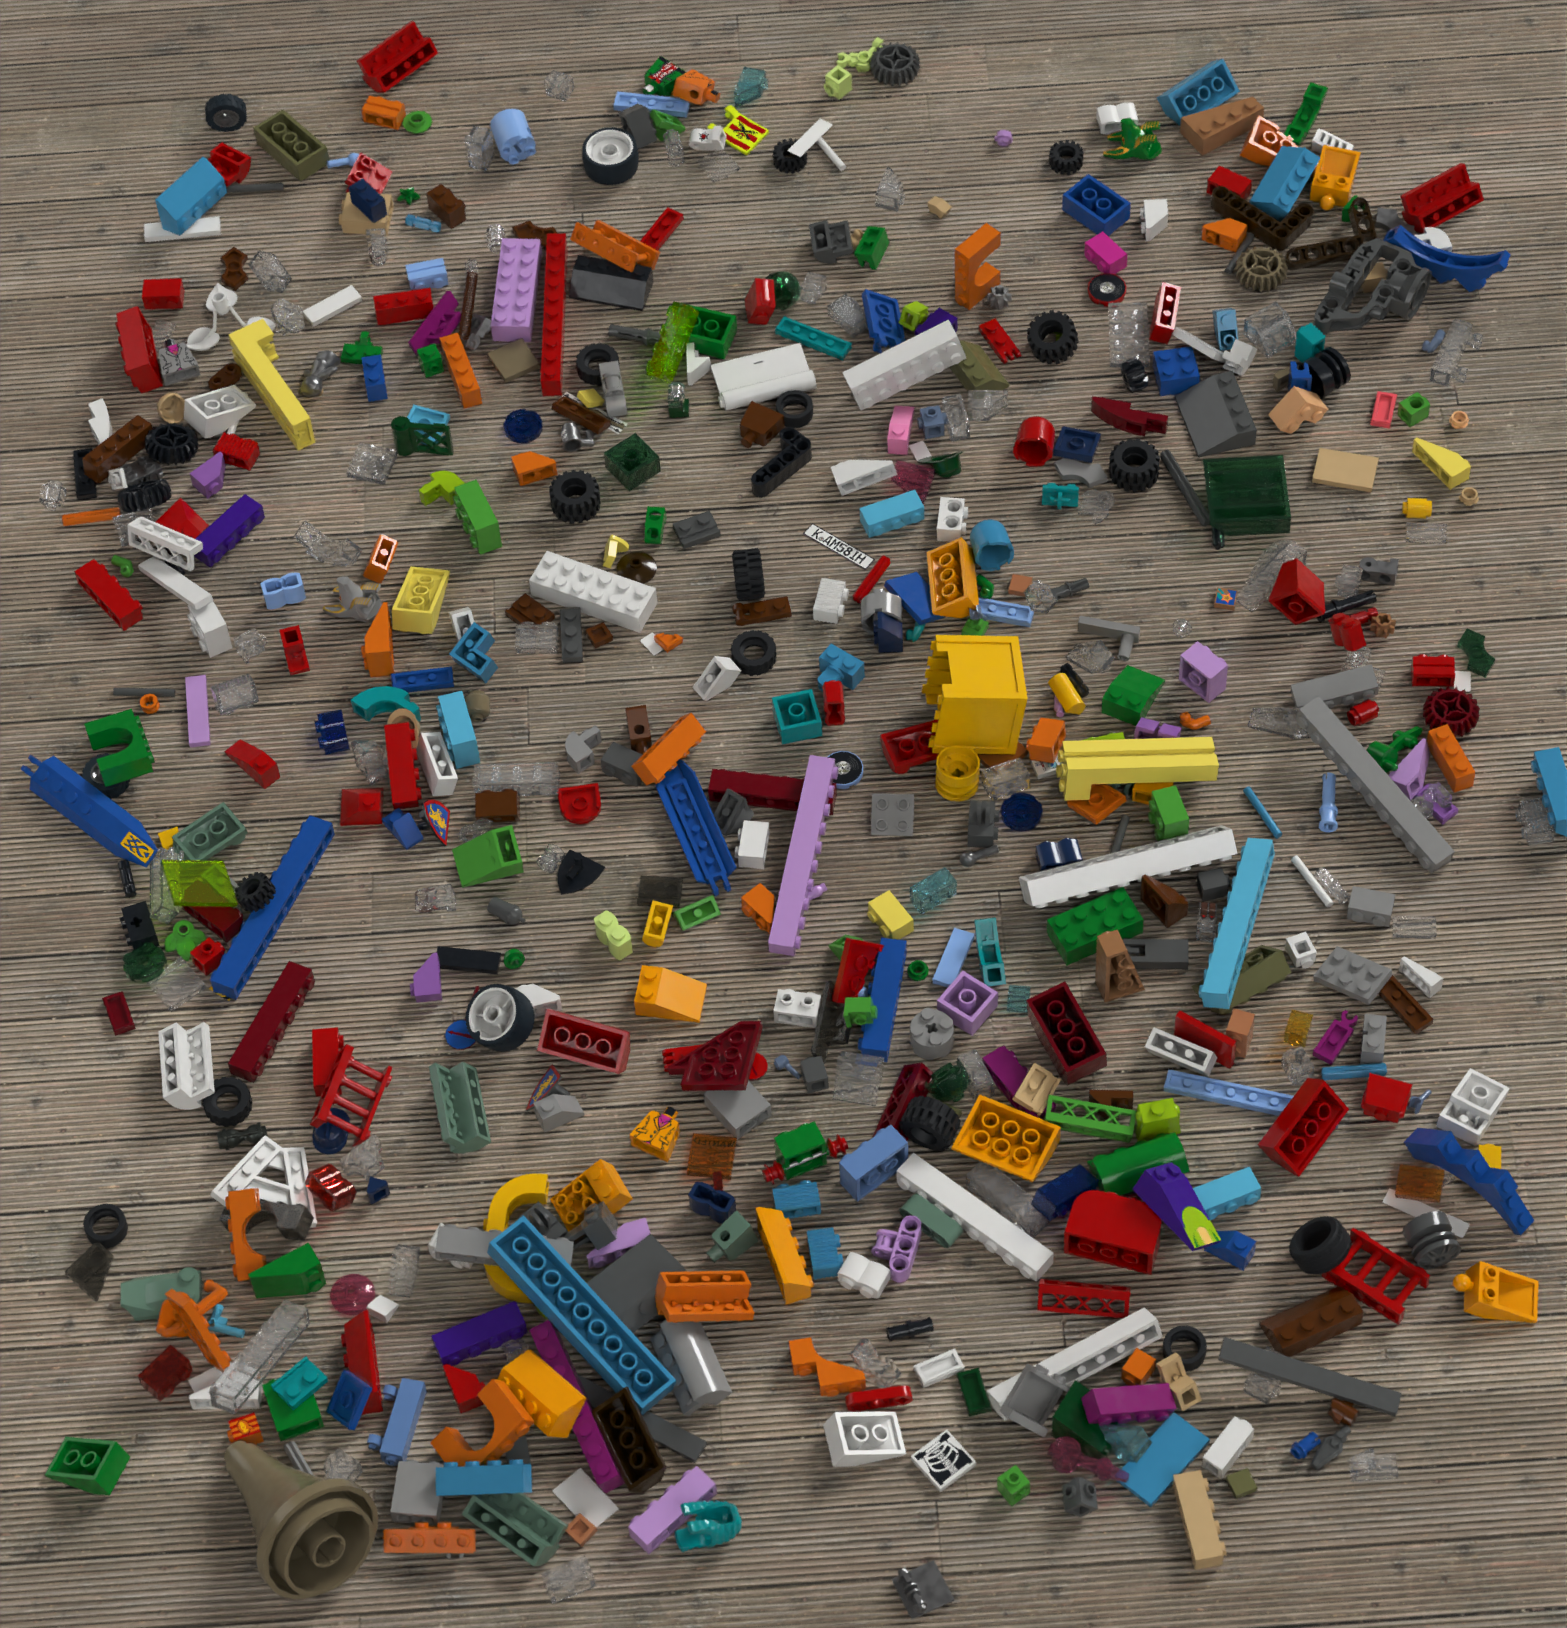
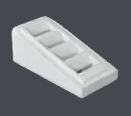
[1311,129,1354,153]
[1399,957,1443,998]

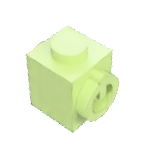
[823,65,852,100]

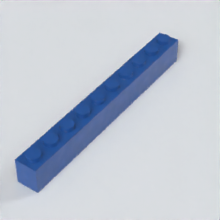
[210,815,335,1000]

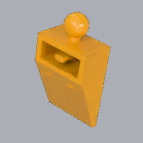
[1309,145,1361,211]
[1453,1261,1539,1323]

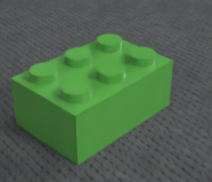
[453,479,502,555]

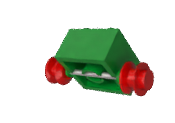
[762,1121,849,1185]

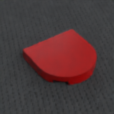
[557,783,601,824]

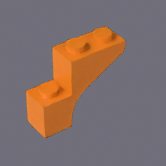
[789,1337,866,1397]

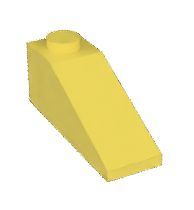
[1412,438,1471,490]

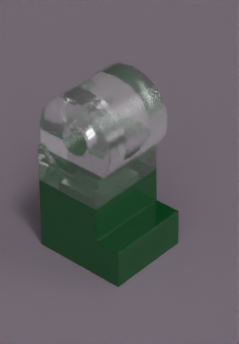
[668,382,689,418]

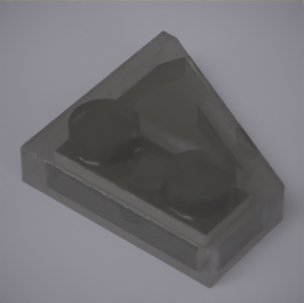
[65,1241,114,1302]

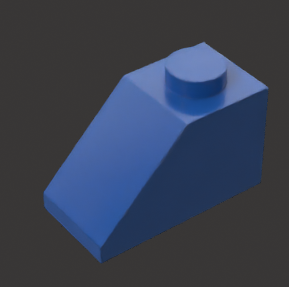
[1204,1231,1256,1271]

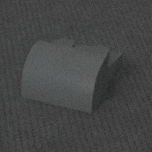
[809,220,854,264]

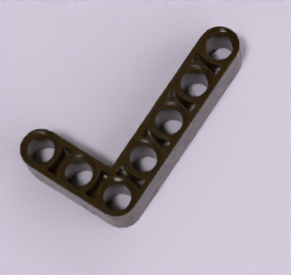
[1210,186,1314,251]
[1285,197,1377,270]

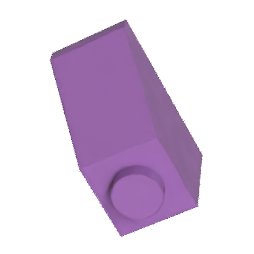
[190,452,226,499]
[410,953,442,1003]

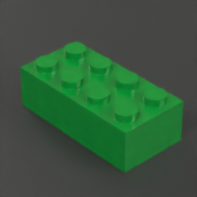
[1047,887,1144,966]

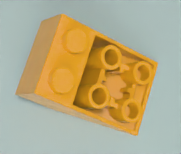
[550,1159,633,1232]

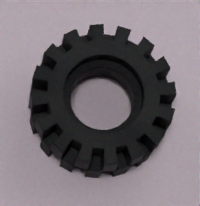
[773,138,807,174]
[1049,140,1083,175]
[234,872,276,912]

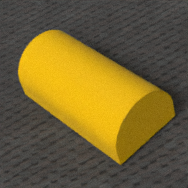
[1048,673,1086,715]
[642,900,673,947]

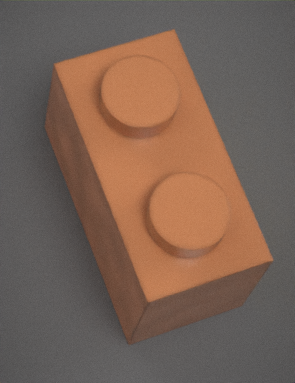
[1226,1008,1255,1058]

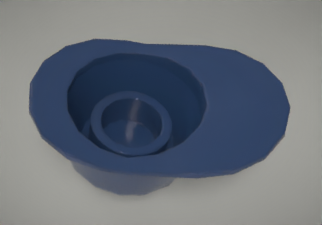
[312,1108,350,1155]

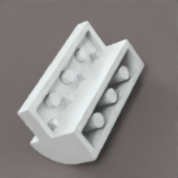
[158,1022,215,1110]

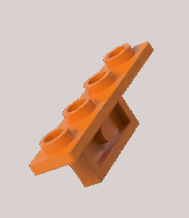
[383,1522,476,1553]

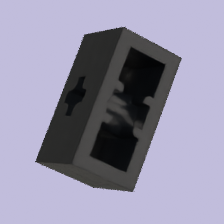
[120,901,160,953]

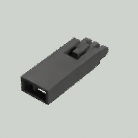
[1123,939,1189,970]

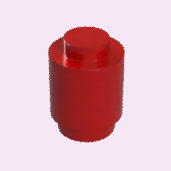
[1347,699,1379,726]

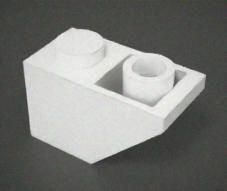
[1140,199,1168,241]

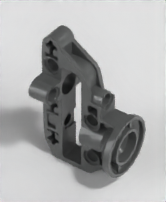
[1313,238,1432,335]

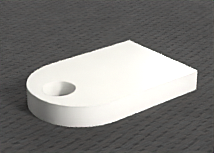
[1172,327,1226,363]

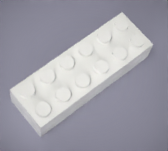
[842,320,966,411]
[529,551,657,633]

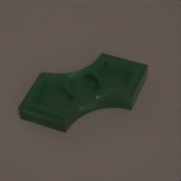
[1457,629,1495,678]

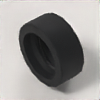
[776,390,813,428]
[83,1204,128,1248]
[1163,1325,1207,1372]

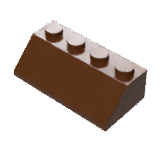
[1259,1286,1363,1357]

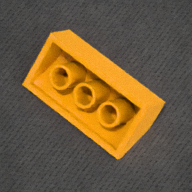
[927,537,979,619]
[755,1207,814,1305]
[497,1349,587,1438]

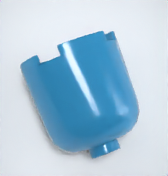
[970,519,1014,571]

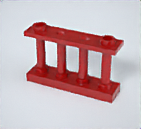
[310,1044,393,1148]
[1322,1227,1430,1325]

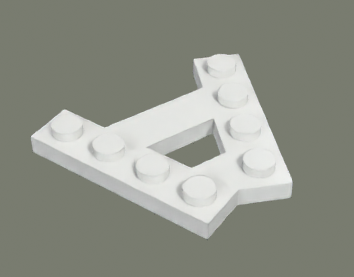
[210,1135,317,1229]

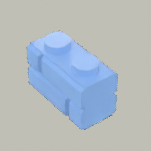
[405,258,449,290]

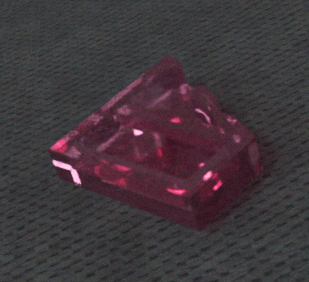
[891,460,935,505]

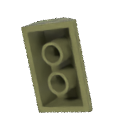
[949,341,1009,402]

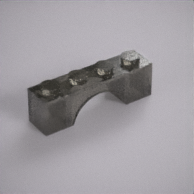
[219,1199,314,1241]

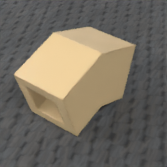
[927,196,952,219]

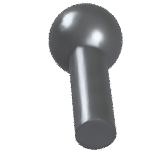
[960,844,999,867]

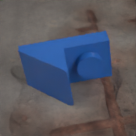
[382,808,424,850]

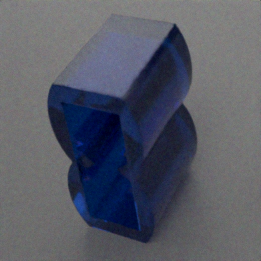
[314,709,350,755]

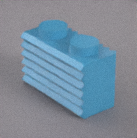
[772,1180,821,1219]
[807,1227,844,1280]

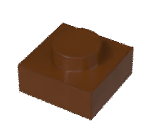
[585,622,613,649]

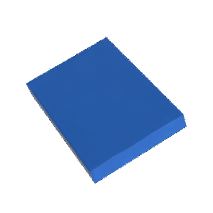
[884,572,946,625]

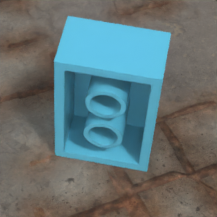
[436,691,480,769]

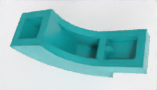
[351,686,421,722]
[974,917,1006,986]

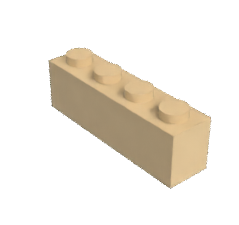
[1172,1470,1226,1570]

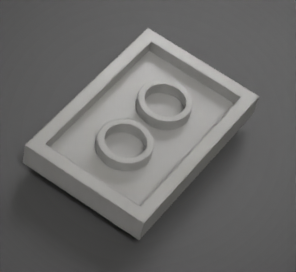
[1313,946,1393,1005]

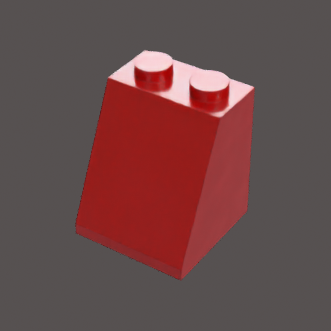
[1268,558,1325,625]

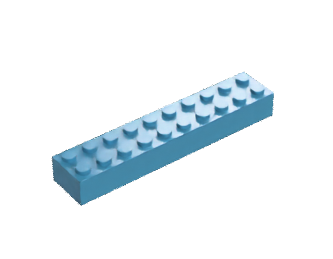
[487,1215,676,1415]

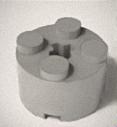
[861,589,902,635]
[910,1008,954,1060]

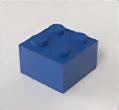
[1153,346,1200,397]

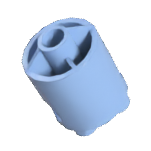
[490,109,536,165]

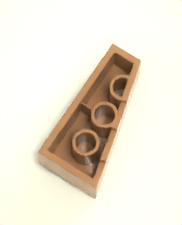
[1180,96,1264,156]
[1095,930,1145,1003]

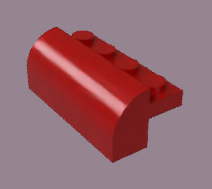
[356,21,438,93]
[1400,163,1484,234]

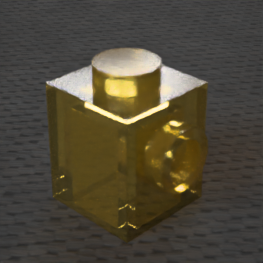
[1284,1009,1313,1048]

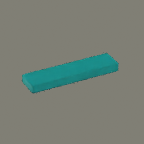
[775,316,852,361]

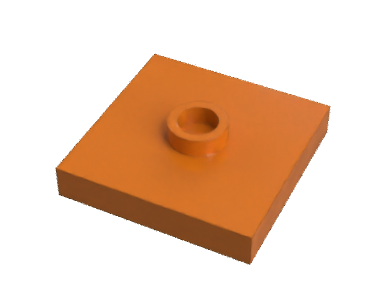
[1067,784,1127,825]

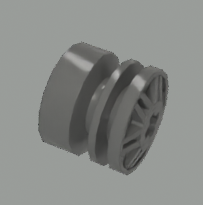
[1402,1211,1461,1269]

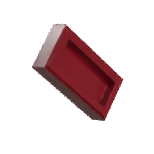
[102,991,136,1036]

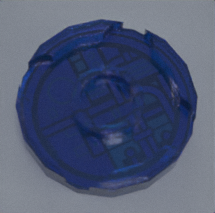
[503,409,543,443]
[1001,793,1043,832]

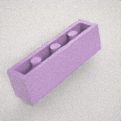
[628,1466,717,1554]

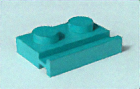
[271,1356,328,1411]

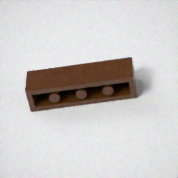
[82,415,152,484]

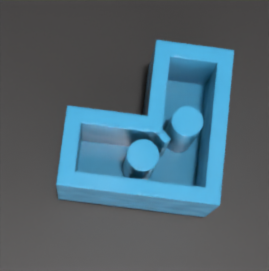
[449,622,498,683]

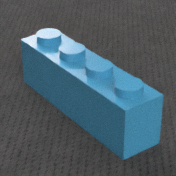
[435,1460,532,1496]

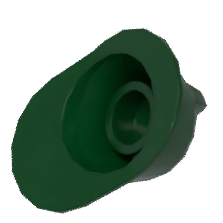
[917,451,963,478]

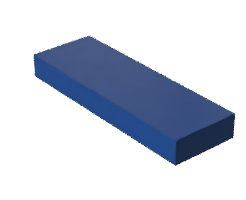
[391,666,454,693]

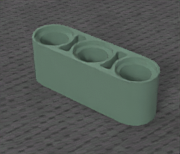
[899,1193,964,1248]

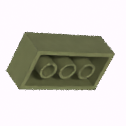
[253,109,330,182]

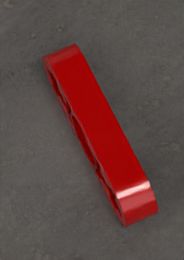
[845,1385,913,1412]

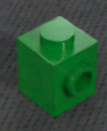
[417,343,444,378]

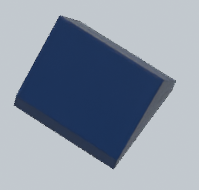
[367,1176,390,1204]

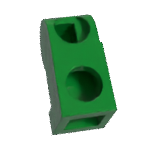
[644,506,667,545]

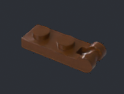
[732,596,792,626]

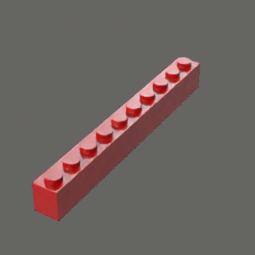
[540,233,568,396]

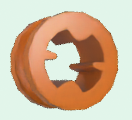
[140,694,160,714]

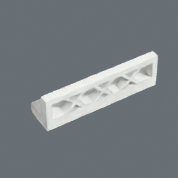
[128,516,203,571]

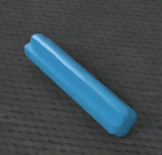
[1321,1063,1387,1080]

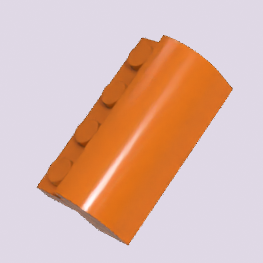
[655,1270,754,1323]

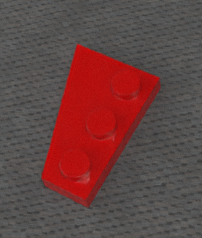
[832,938,884,1004]

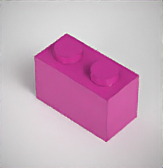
[1084,232,1127,274]

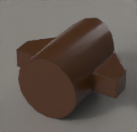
[1327,1398,1359,1427]

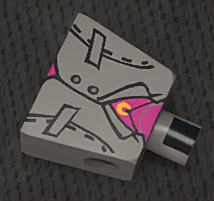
[158,339,200,386]

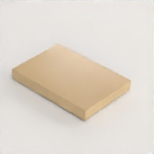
[1312,448,1379,493]

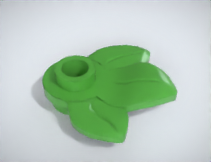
[165,920,207,961]

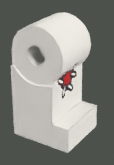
[689,126,726,151]

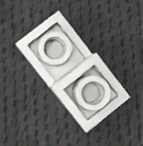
[108,468,128,490]

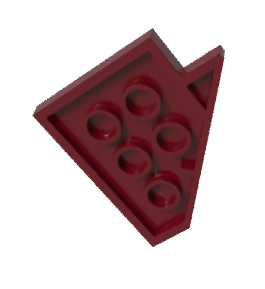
[667,1021,763,1091]

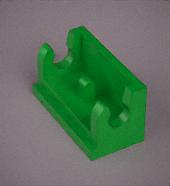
[854,226,890,270]

